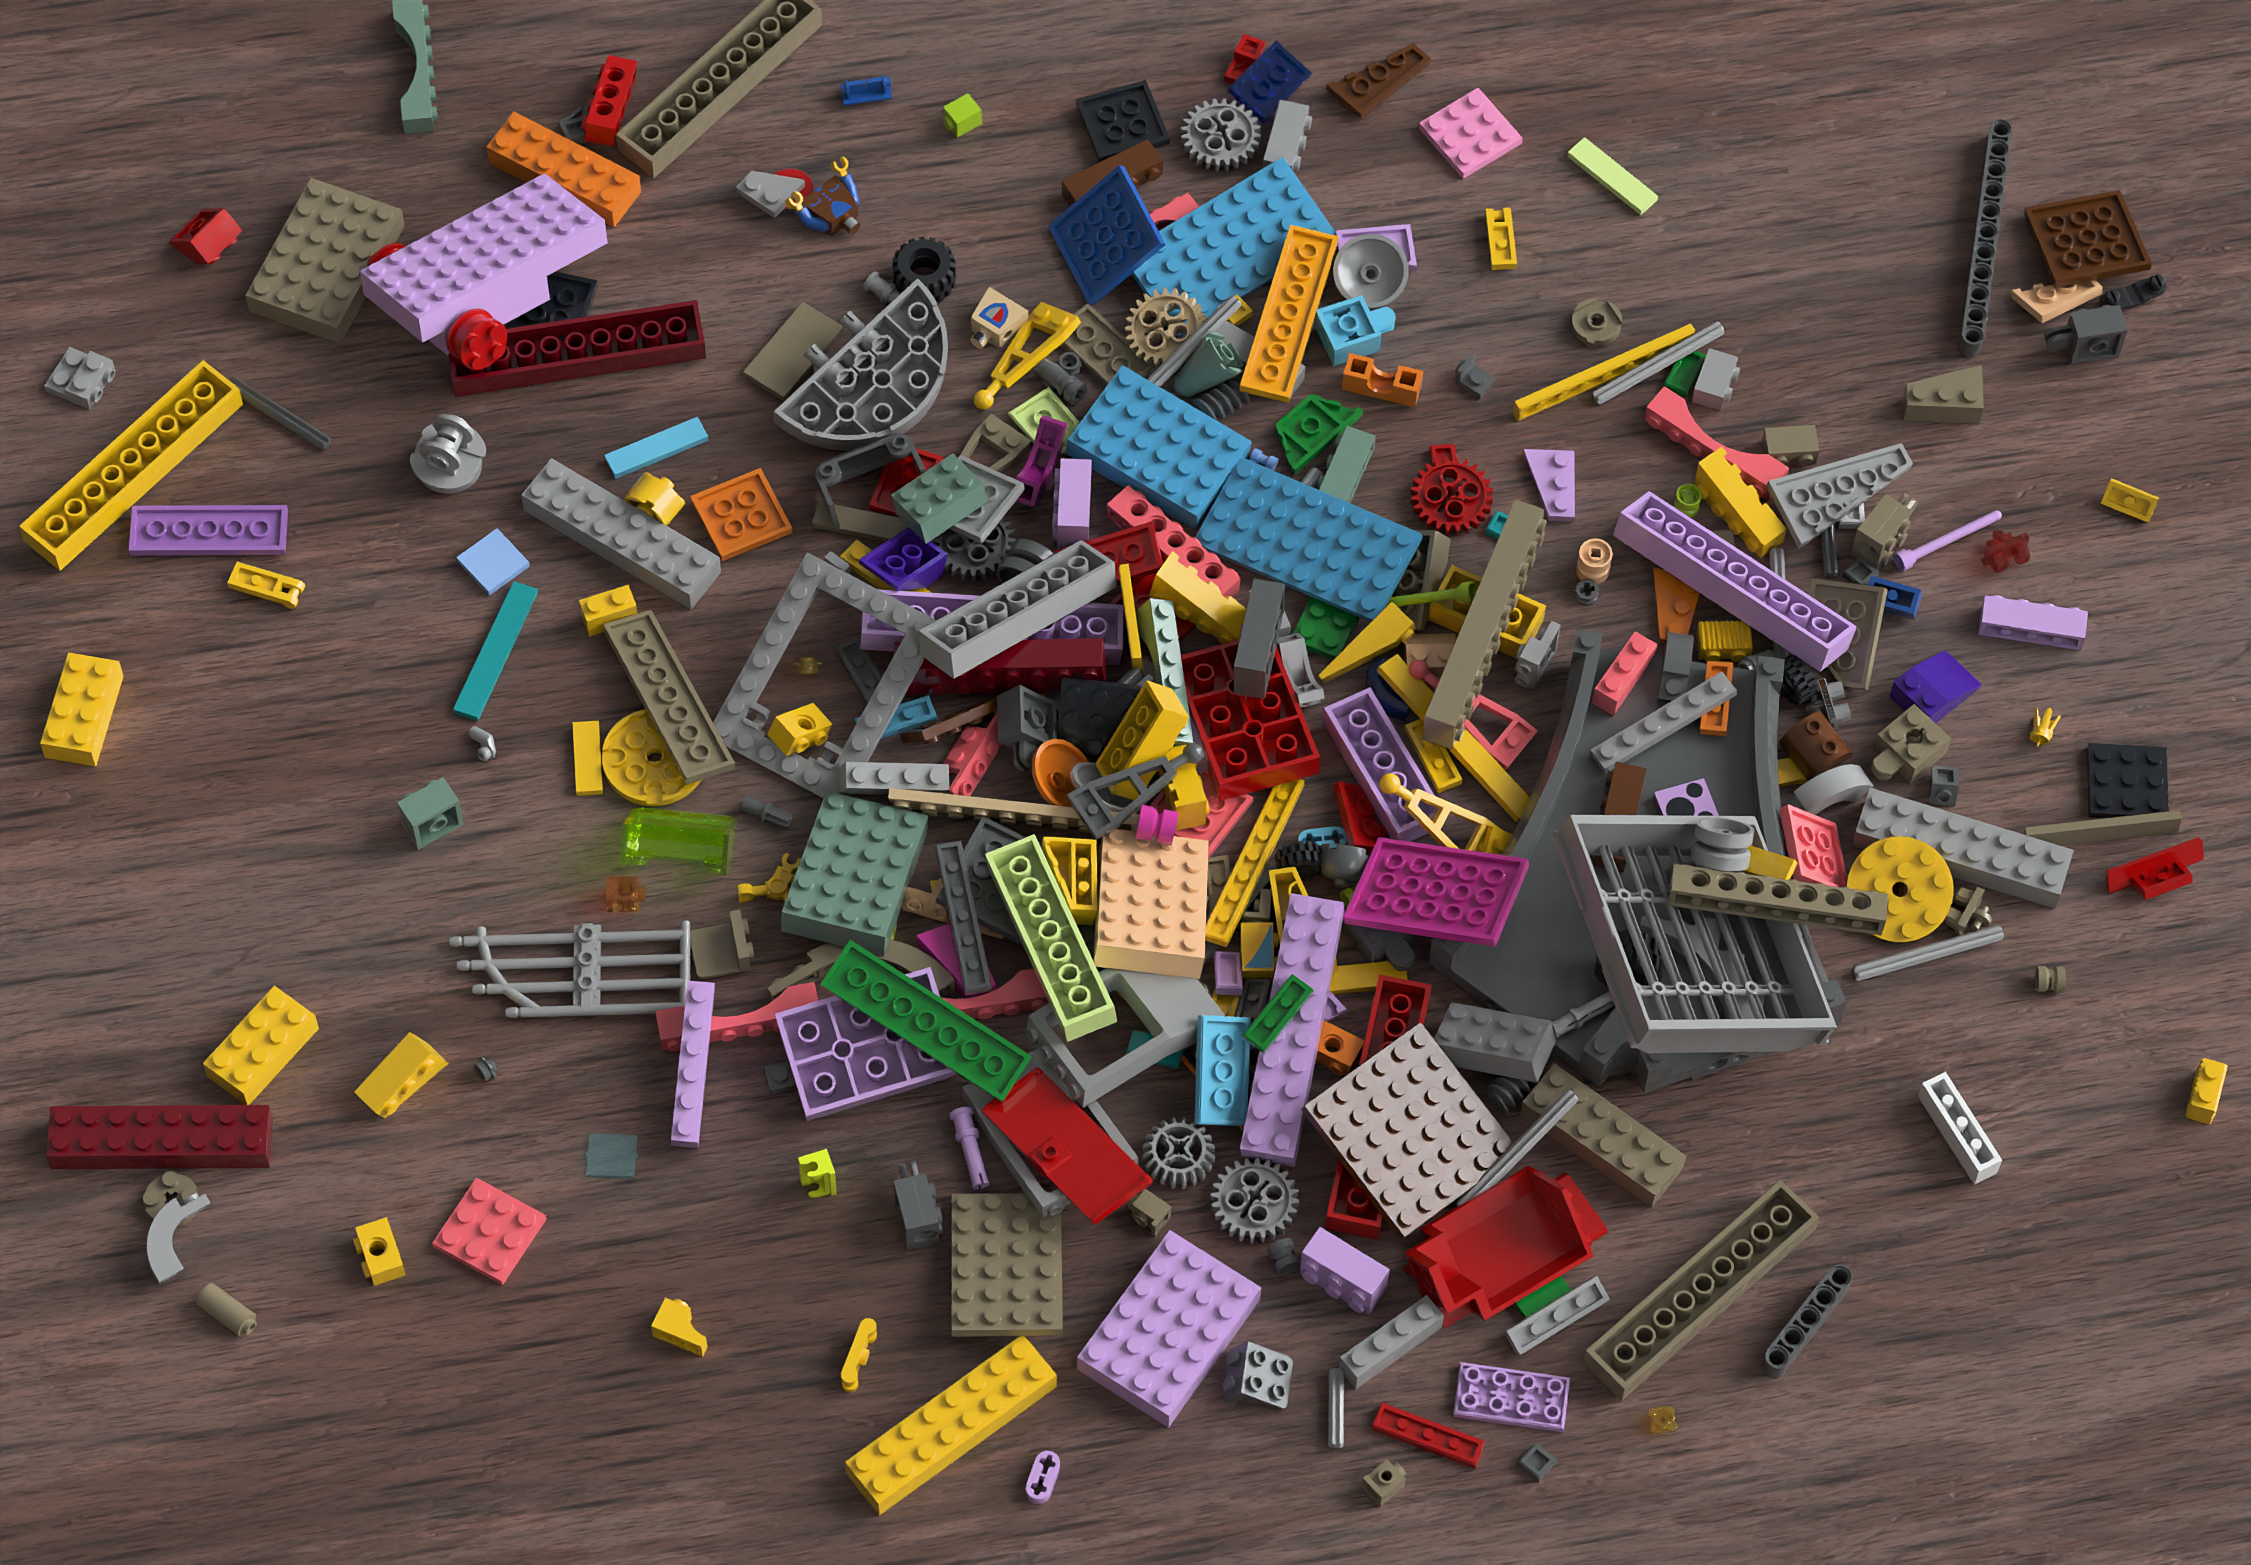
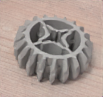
[1142,1117,1215,1189]

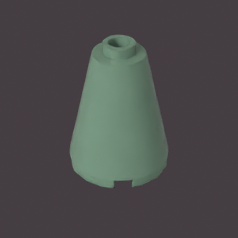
[1174,331,1244,398]

